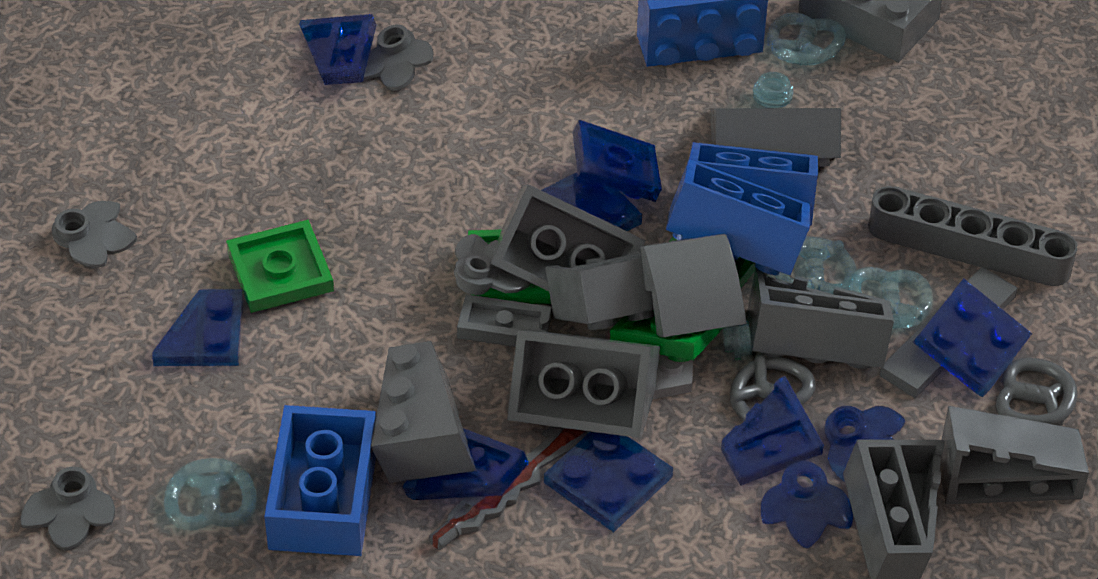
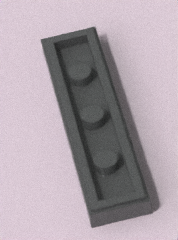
[879,266,1018,398]

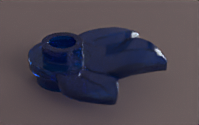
[824,406,906,482]
[760,461,853,549]

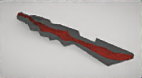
[429,426,599,550]

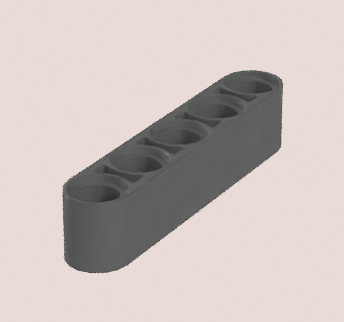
[868,186,1077,286]

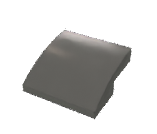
[640,234,746,337]

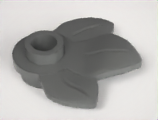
[356,24,434,91]
[52,201,137,268]
[454,234,531,295]
[20,467,115,551]

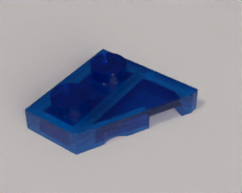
[299,14,377,85]
[152,289,244,367]
[721,376,824,486]
[402,428,529,500]

